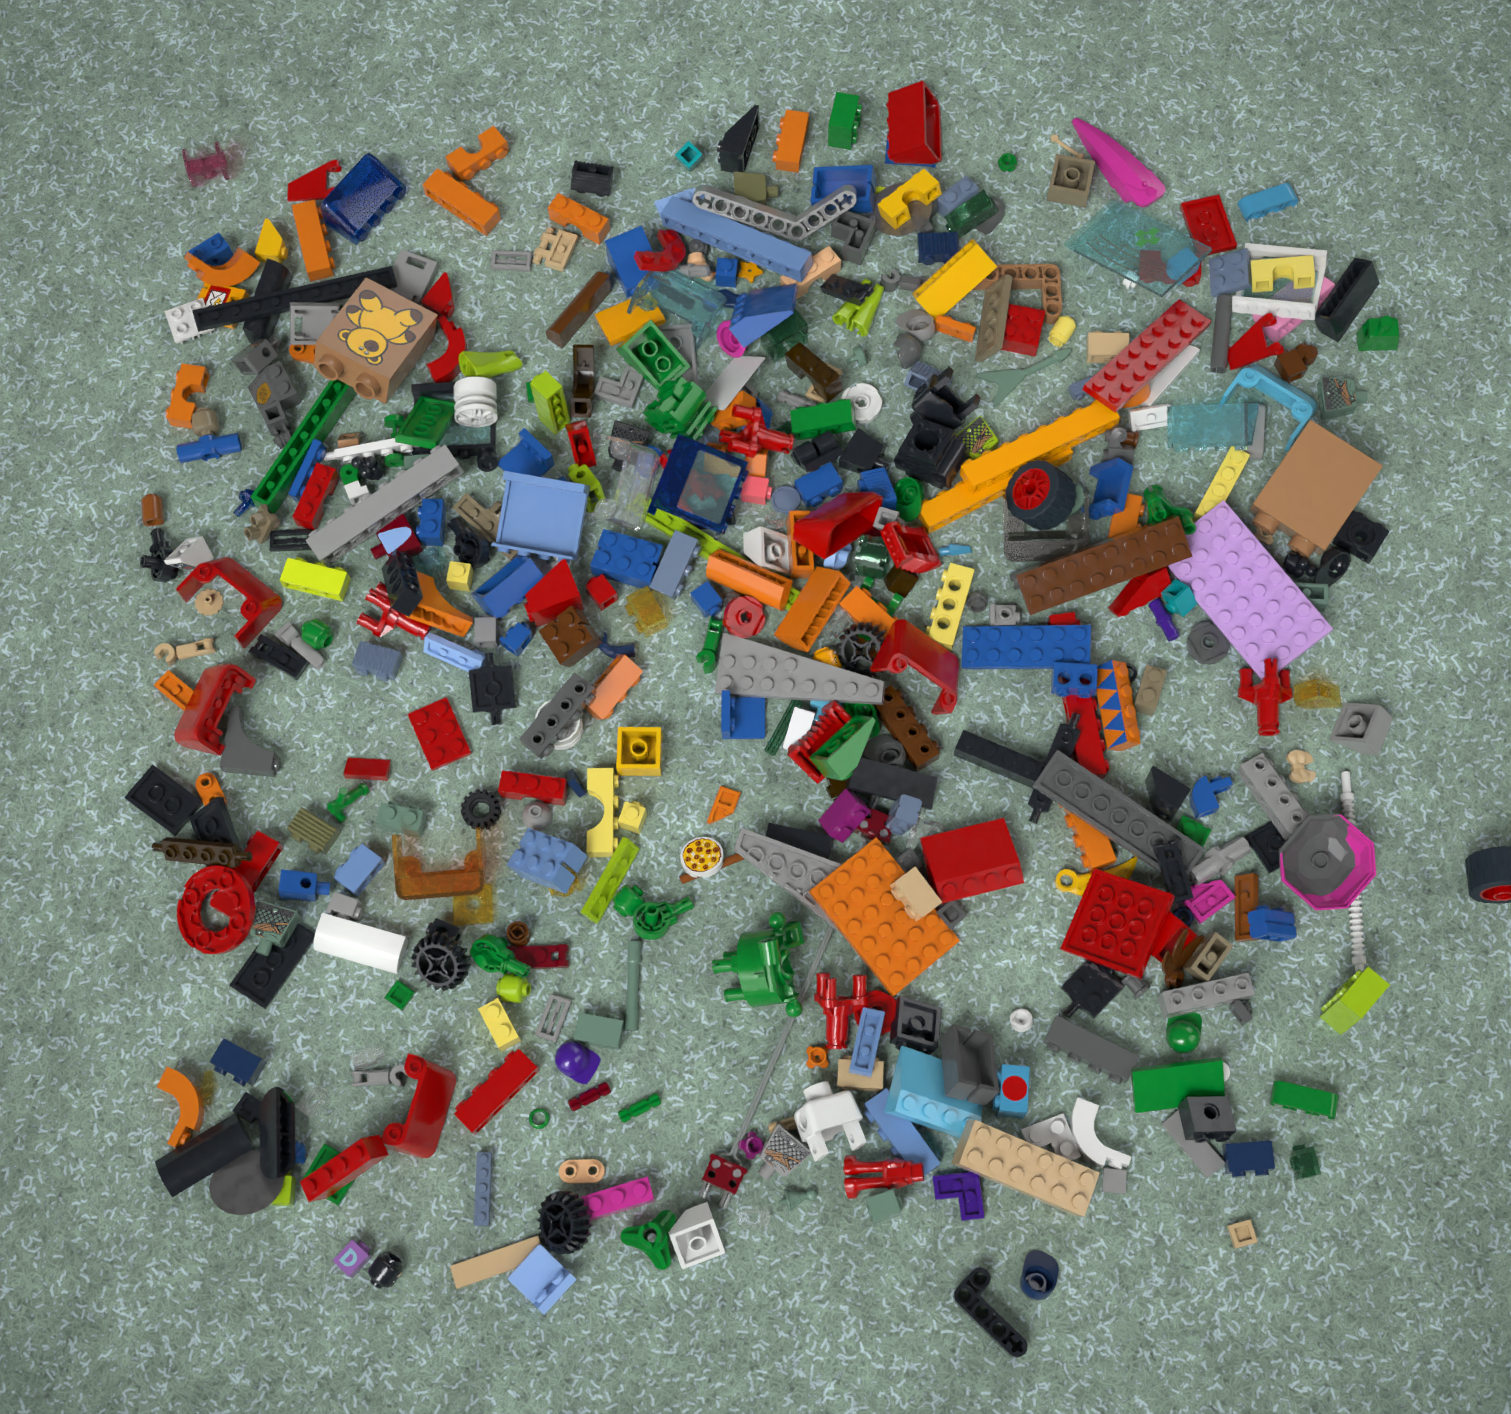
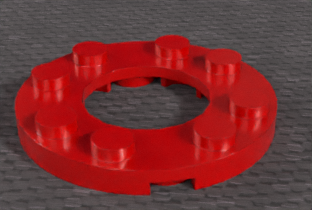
[177,866,256,955]

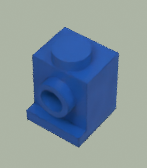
[499,622,533,657]

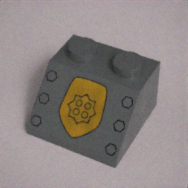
[248,361,302,414]

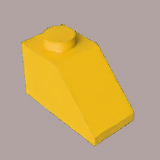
[255,218,288,264]

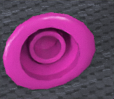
[716,320,748,358]

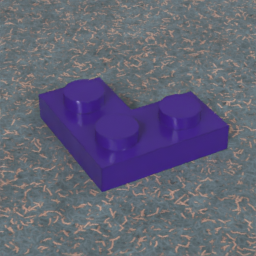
[932,1172,985,1221]

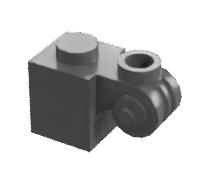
[260,401,293,449]
[1102,425,1134,465]

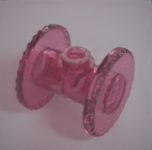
[182,141,230,187]

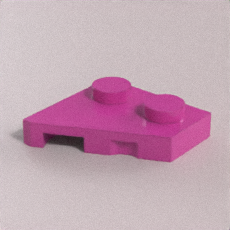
[1182,880,1235,924]

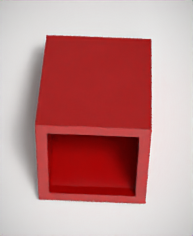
[523,559,584,627]
[1151,911,1197,963]

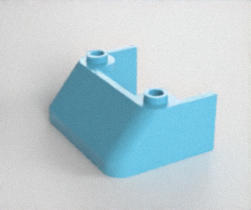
[1218,364,1318,451]

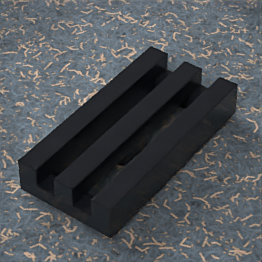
[269,529,312,552]

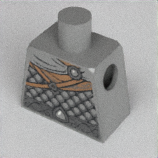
[758,1122,811,1181]

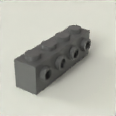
[519,672,597,759]

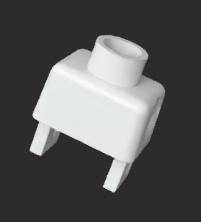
[794,1081,866,1162]

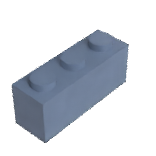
[649,530,702,600]

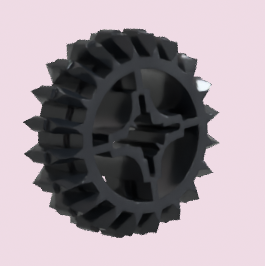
[836,621,886,678]
[411,931,471,992]
[536,1190,593,1254]

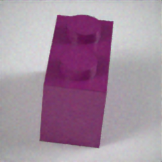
[818,788,871,843]

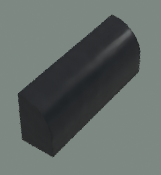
[242,258,293,343]
[1314,258,1380,342]
[846,757,937,810]
[155,1113,254,1198]

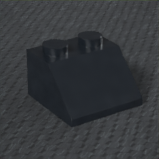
[1145,766,1191,821]

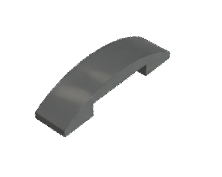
[895,848,967,930]

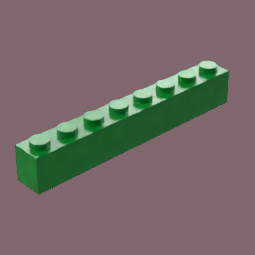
[251,379,356,514]

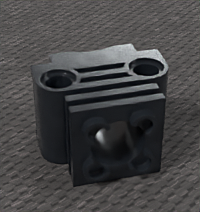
[894,417,969,489]

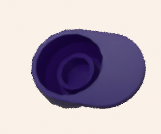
[555,1041,601,1084]

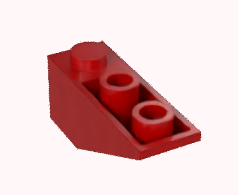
[1108,567,1171,618]

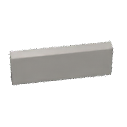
[1161,1110,1225,1178]

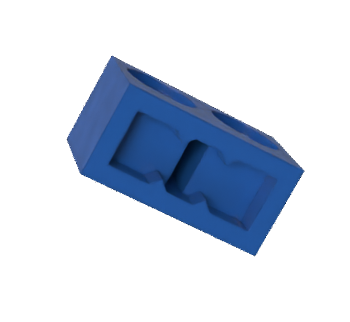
[1051,662,1097,698]

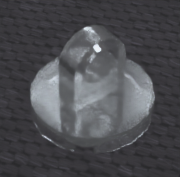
[905,807,946,850]

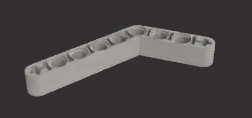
[693,185,857,241]

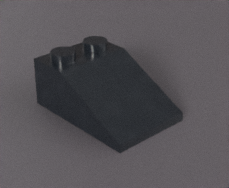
[717,105,760,173]

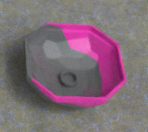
[1278,814,1376,910]

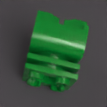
[642,377,718,444]

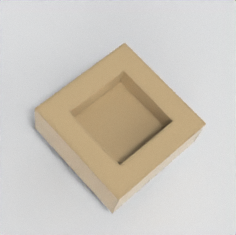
[1227,1219,1258,1249]

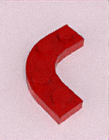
[634,229,686,272]

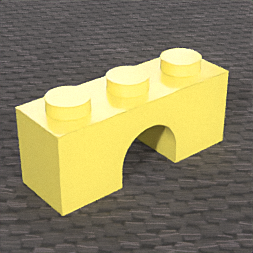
[1251,255,1315,293]

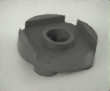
[1186,622,1230,665]

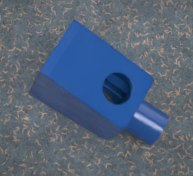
[279,869,330,901]

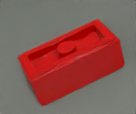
[343,758,391,781]

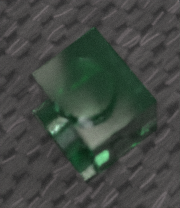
[1290,1144,1321,1181]

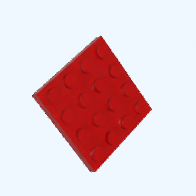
[1060,868,1175,979]

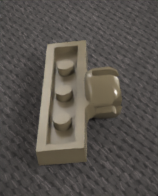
[452,493,518,561]

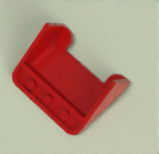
[870,619,959,715]

